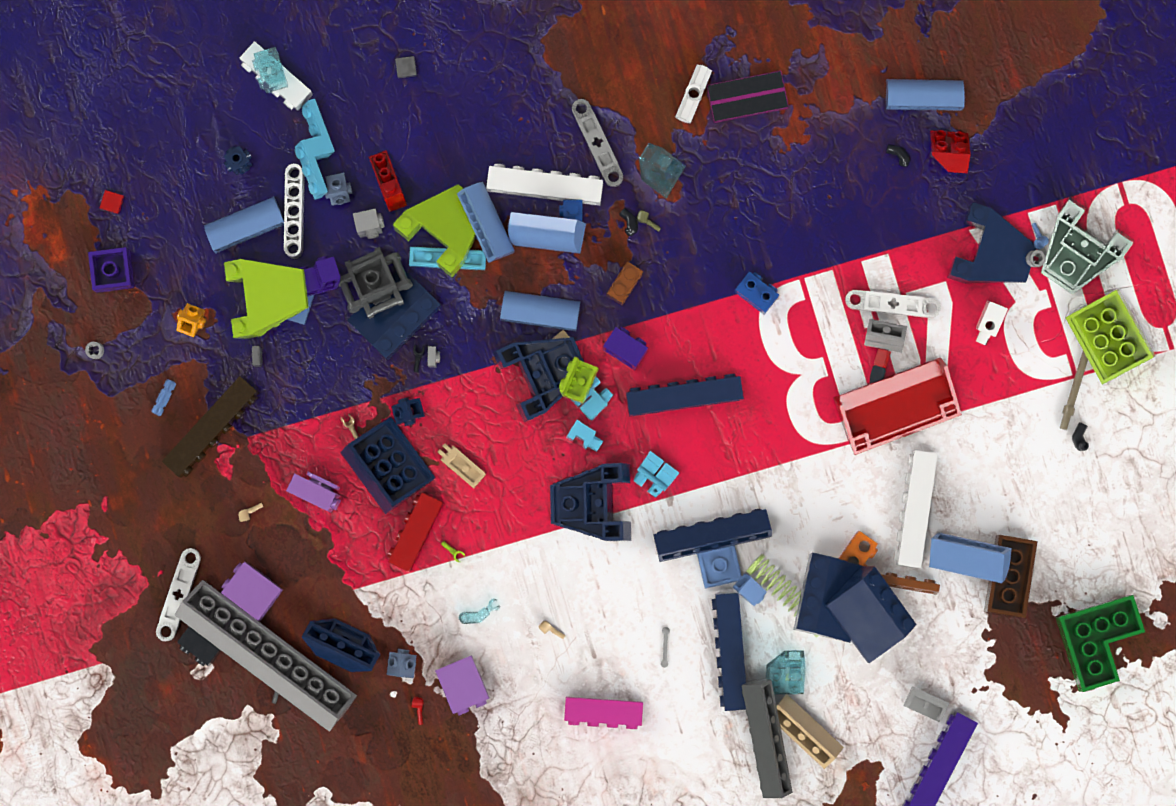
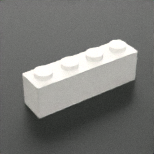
[240,41,313,111]

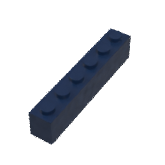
[626,374,744,417]
[653,509,772,562]
[712,593,746,711]

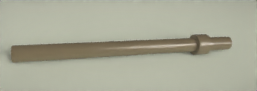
[1060,351,1088,430]

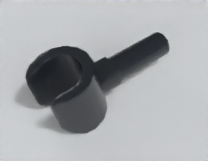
[413,345,425,373]

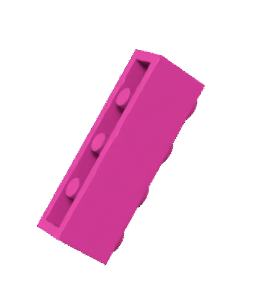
[564,697,643,729]

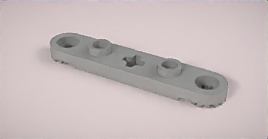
[572,99,623,187]

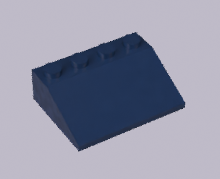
[347,271,441,361]
[340,417,436,514]
[793,552,861,643]
[825,566,917,663]

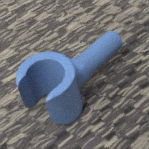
[1032,223,1049,250]

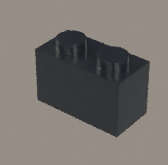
[177,626,221,666]

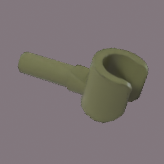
[637,210,661,232]

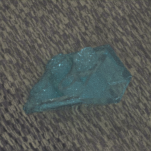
[639,143,685,199]
[766,650,806,695]

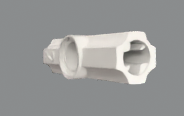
[675,64,712,124]

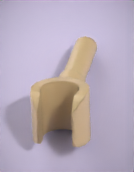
[341,414,359,439]
[238,503,263,522]
[538,621,565,639]

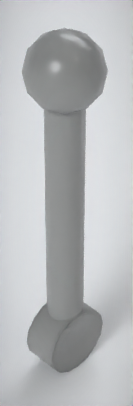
[661,627,670,668]

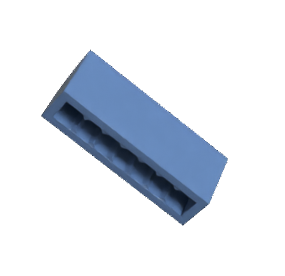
[886,79,964,111]
[457,182,515,263]
[204,196,284,253]
[508,212,586,254]
[500,291,581,331]
[929,533,1011,583]

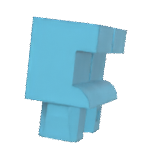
[570,377,613,422]
[566,420,603,452]
[633,451,679,498]

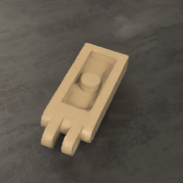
[438,443,486,488]

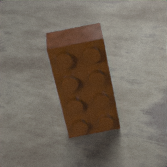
[984,535,1038,618]

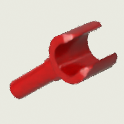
[412,697,424,725]

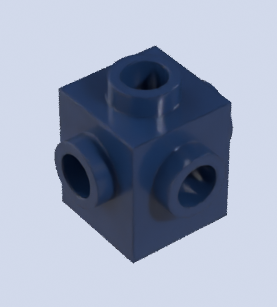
[224,146,252,175]
[391,397,425,426]

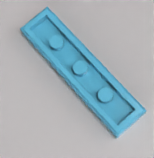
[409,247,486,270]

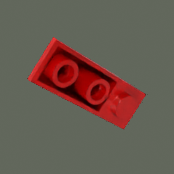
[369,150,407,212]

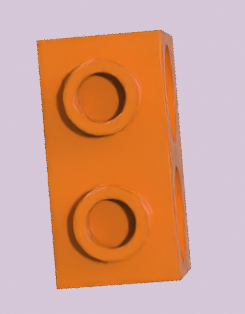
[838,531,878,566]

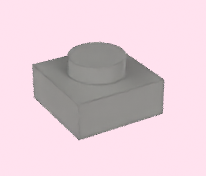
[428,346,440,368]

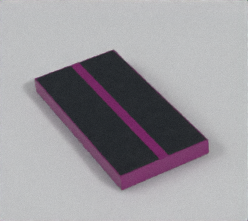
[706,71,789,123]

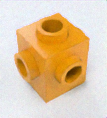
[176,303,206,337]

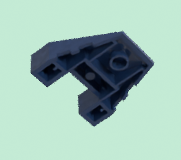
[947,203,1036,284]
[493,337,584,422]
[550,463,631,542]

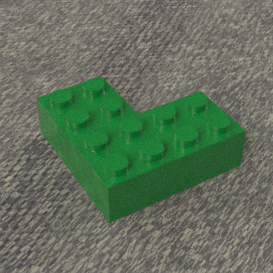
[1055,595,1145,692]

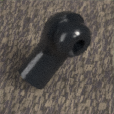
[886,144,911,167]
[619,208,638,236]
[1072,422,1089,451]

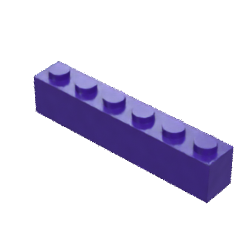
[902,712,978,806]

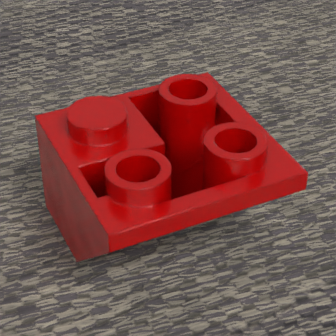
[930,130,971,173]

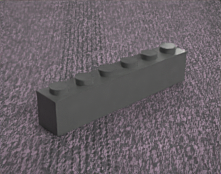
[742,679,793,798]

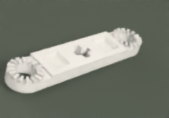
[845,290,941,318]
[156,548,201,641]

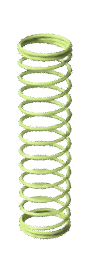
[746,554,818,638]

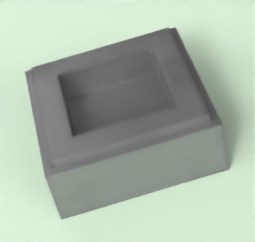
[395,56,417,78]
[252,346,262,367]

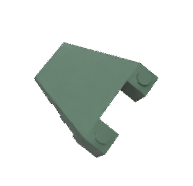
[1041,197,1134,294]

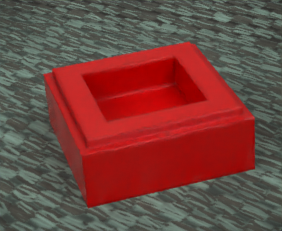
[100,190,124,214]

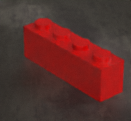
[387,493,444,572]

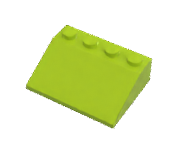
[1065,289,1155,385]

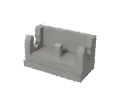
[903,687,950,722]

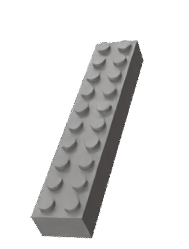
[175,580,357,732]

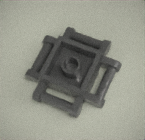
[338,247,413,319]

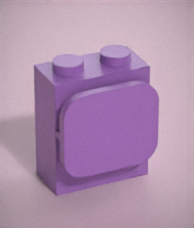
[286,472,341,513]
[221,562,283,621]
[435,655,490,715]

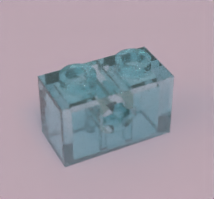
[252,47,289,93]

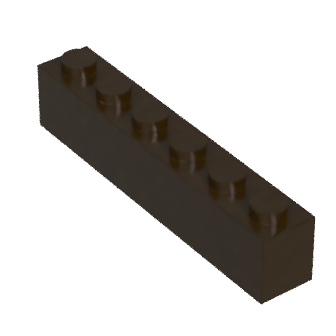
[162,376,259,478]

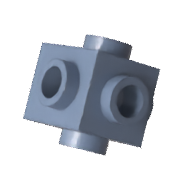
[325,173,352,205]
[387,649,417,678]

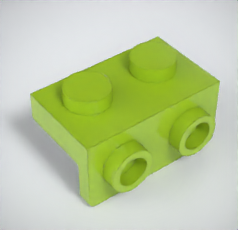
[559,357,599,404]

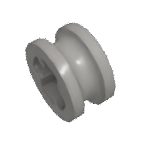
[1026,250,1046,267]
[85,342,104,359]

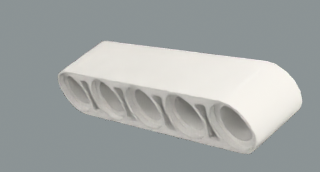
[284,164,305,259]

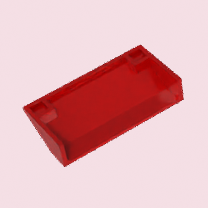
[833,357,962,455]

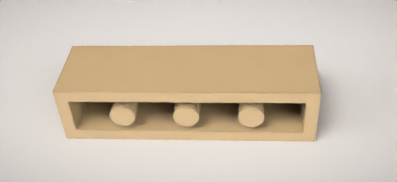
[776,694,844,769]

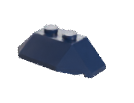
[302,618,380,672]

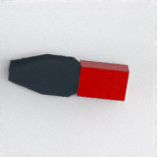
[870,348,891,384]

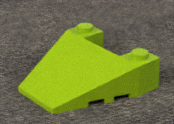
[393,184,476,278]
[224,259,309,339]

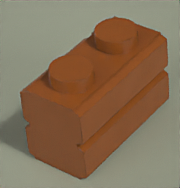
[606,261,643,306]

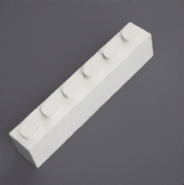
[486,164,603,206]
[894,450,938,569]

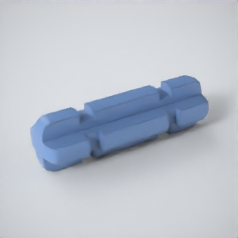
[151,379,176,416]

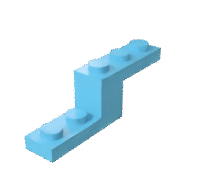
[295,99,335,199]

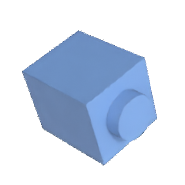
[732,573,767,606]

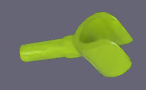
[441,541,465,562]

